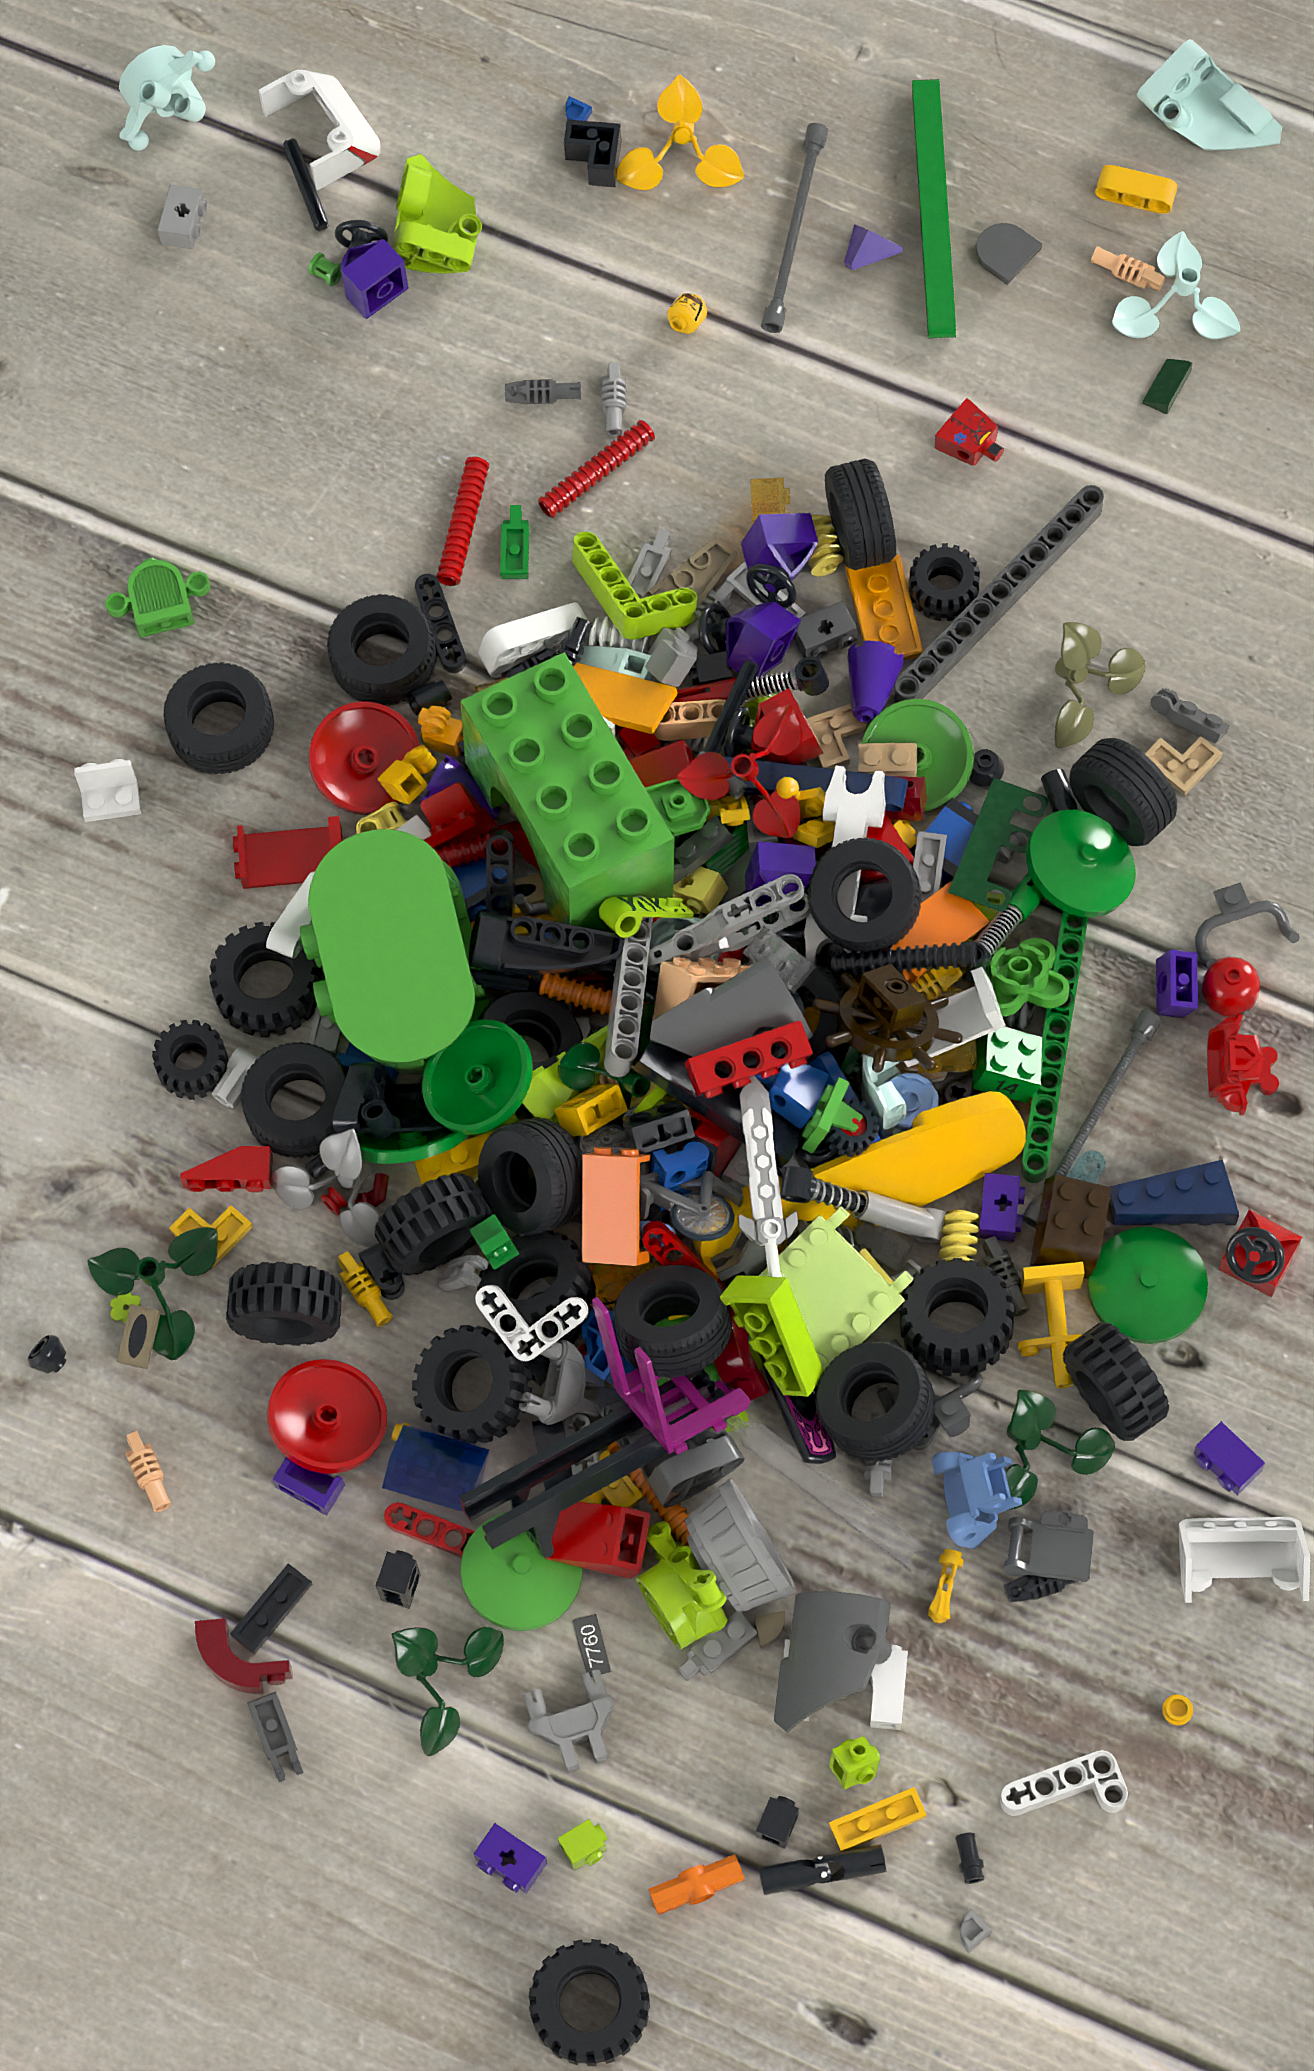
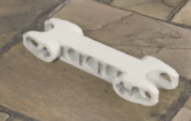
[804,766,886,964]

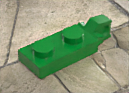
[500,505,530,579]

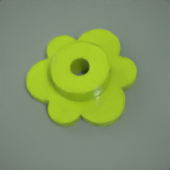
[110,1291,141,1324]

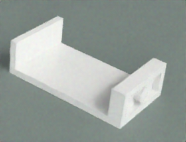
[894,967,1005,1067]

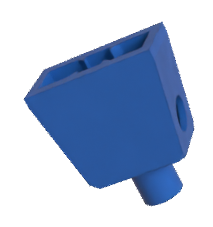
[755,1064,829,1129]

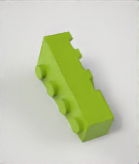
[720,1275,824,1396]

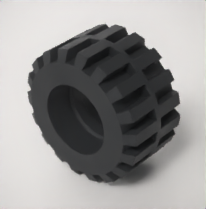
[909,543,980,621]
[152,1020,229,1100]

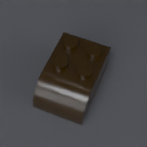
[1030,1174,1112,1279]

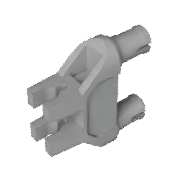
[519,1335,605,1425]
[523,1670,615,1773]

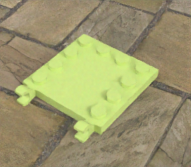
[759,1206,914,1372]

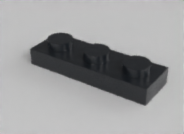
[230,1563,313,1655]

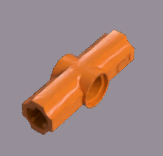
[648,1854,745,1915]

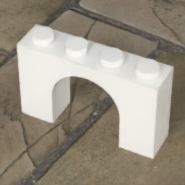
[783,1639,908,1730]

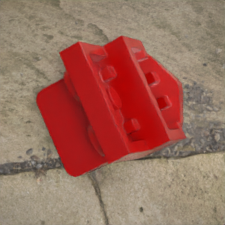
[421,782,498,849]

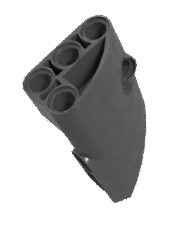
[650,957,813,1074]
[594,1386,745,1508]
[774,1591,892,1733]

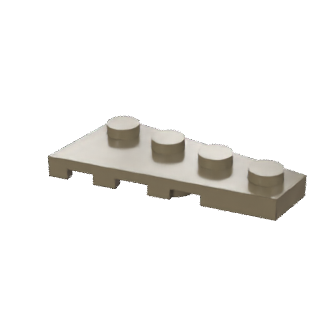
[640,537,738,630]

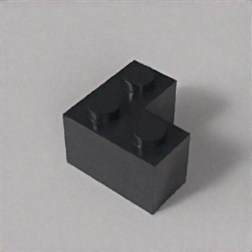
[564,119,622,187]

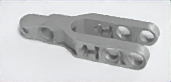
[647,874,811,973]

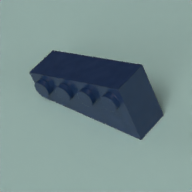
[1108,1159,1239,1226]

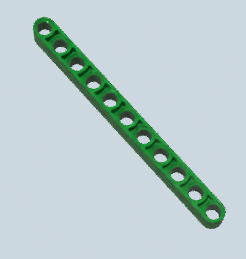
[912,79,956,339]
[1021,911,1088,1183]

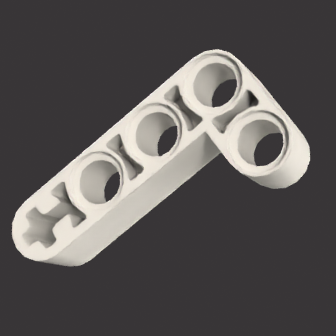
[478,603,592,678]
[266,872,315,959]
[1000,1750,1128,1816]

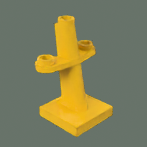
[1017,1262,1084,1389]

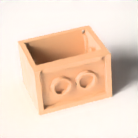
[653,957,750,1020]

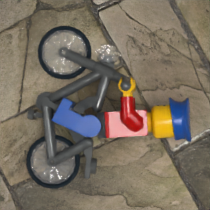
[575,1098,744,1241]

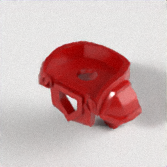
[1207,1014,1279,1115]

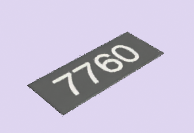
[573,1614,611,1677]

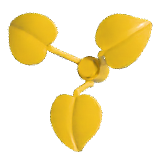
[617,74,745,190]

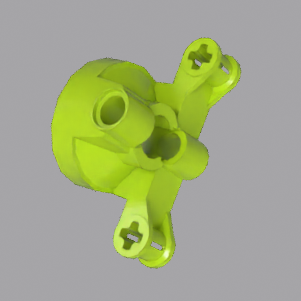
[636,1522,728,1650]

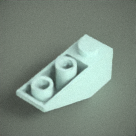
[577,646,653,681]

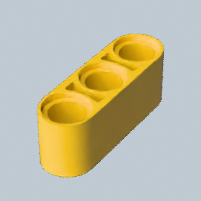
[1095,165,1178,214]

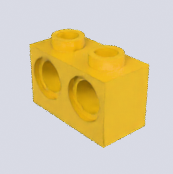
[554,1084,628,1136]

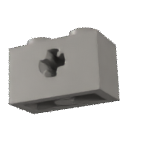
[158,184,207,249]

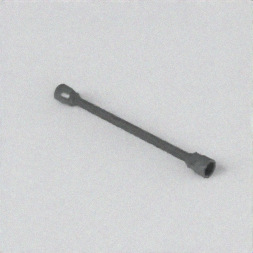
[761,123,828,333]
[1022,1009,1162,1228]

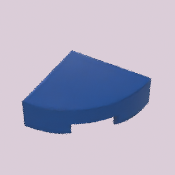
[566,96,592,121]

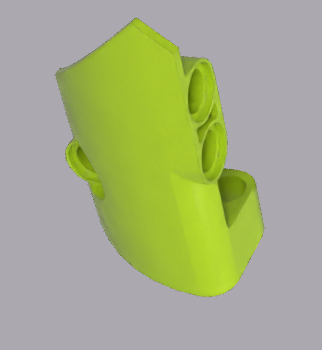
[391,153,482,274]

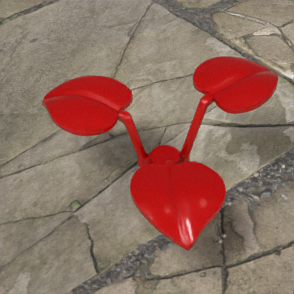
[677,704,801,839]

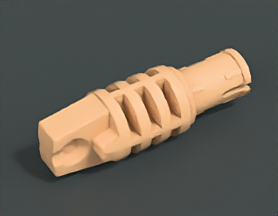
[1091,246,1165,291]
[125,1431,172,1512]

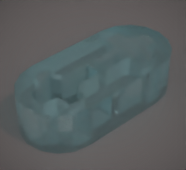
[1066,1150,1106,1184]

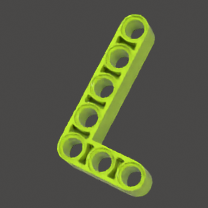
[572,531,697,640]

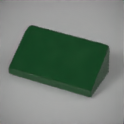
[1142,359,1193,414]

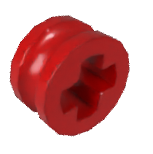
[320,1187,348,1216]

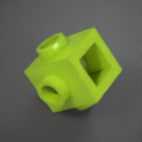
[829,1736,880,1790]

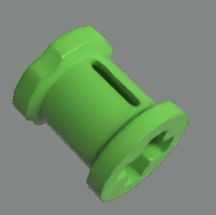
[308,252,342,286]

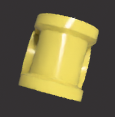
[356,802,407,834]

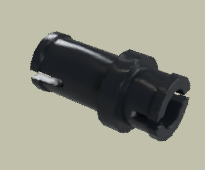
[955,1832,984,1884]

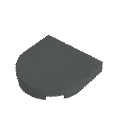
[976,223,1042,285]

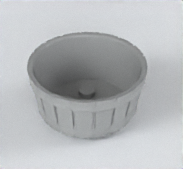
[685,1478,797,1612]

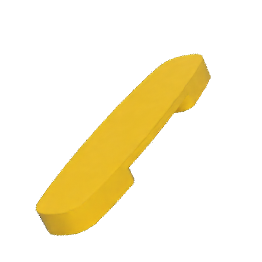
[691,1091,1026,1277]

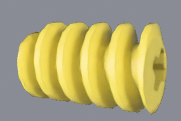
[808,514,844,577]
[939,1210,981,1263]

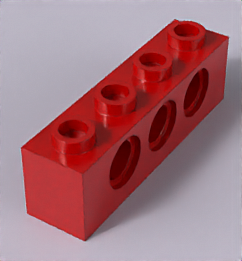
[685,1020,813,1099]

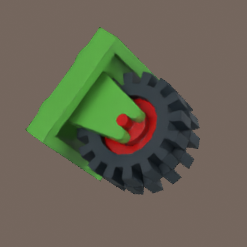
[802,1077,879,1157]

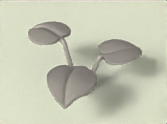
[271,1129,380,1247]

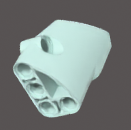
[1137,39,1282,150]
[860,1054,907,1140]

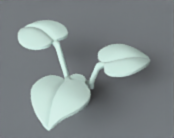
[1112,231,1240,339]

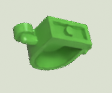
[105,558,210,638]

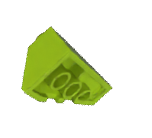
[522,1025,608,1126]

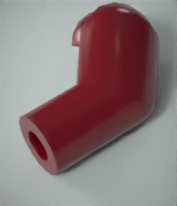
[355,1173,389,1207]

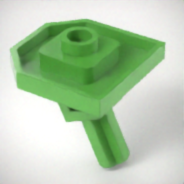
[645,779,710,836]

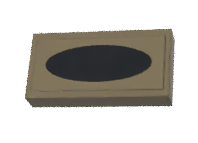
[117,1304,161,1369]

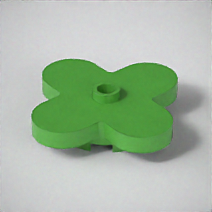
[986,938,1069,1016]

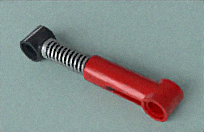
[672,657,829,705]

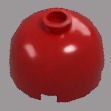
[1201,956,1260,1017]

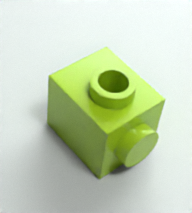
[557,1819,608,1870]

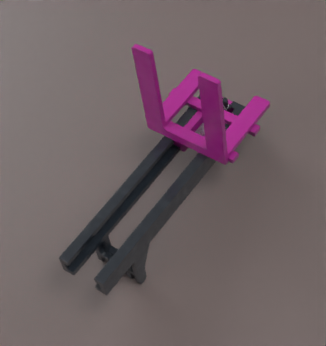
[459,1297,750,1558]

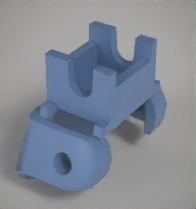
[932,1452,1022,1549]

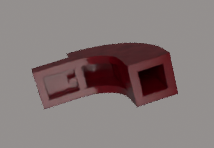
[714,1304,770,1401]
[195,1618,293,1694]

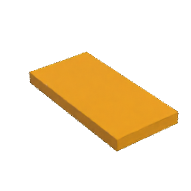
[845,554,923,660]
[574,663,677,734]

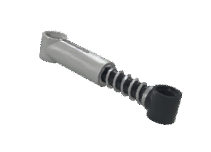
[780,1166,947,1244]

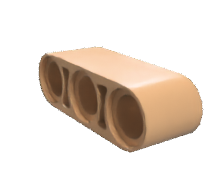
[653,699,726,741]

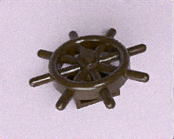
[812,964,963,1073]

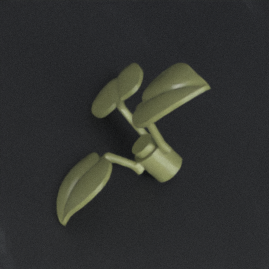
[1054,622,1146,748]

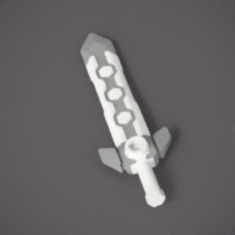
[738,1077,798,1277]

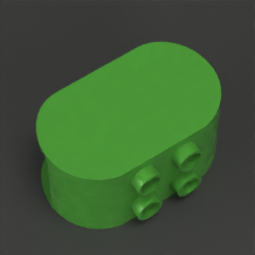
[300,829,489,1075]

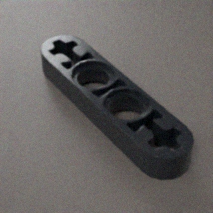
[415,574,466,673]

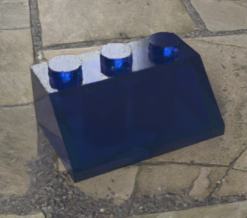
[382,1425,490,1512]

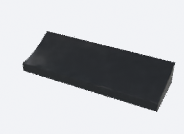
[633,1041,812,1169]

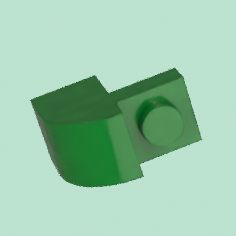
[469,1214,519,1270]

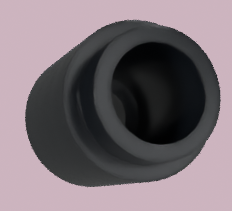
[408,680,452,716]

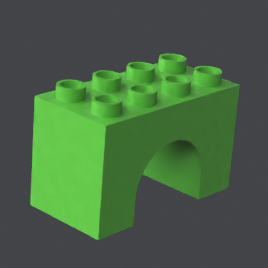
[461,652,674,940]

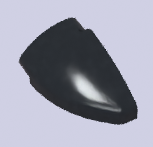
[468,911,625,975]

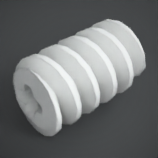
[589,616,651,654]

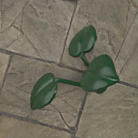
[558,1004,655,1132]
[87,1227,218,1361]
[1005,1390,1115,1511]
[392,1627,504,1756]

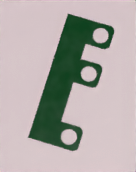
[948,778,1048,911]

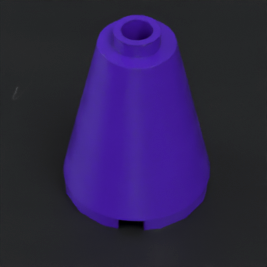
[847,641,904,723]
[419,755,502,820]

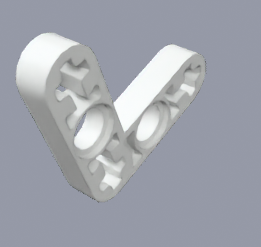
[475,1285,588,1361]

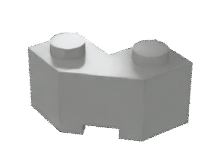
[645,627,698,687]

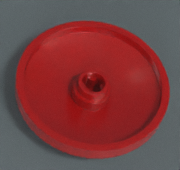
[308,702,420,815]
[267,1359,387,1474]

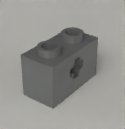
[793,600,857,659]

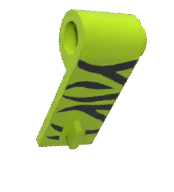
[599,896,694,938]

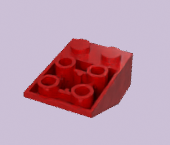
[544,1502,651,1579]

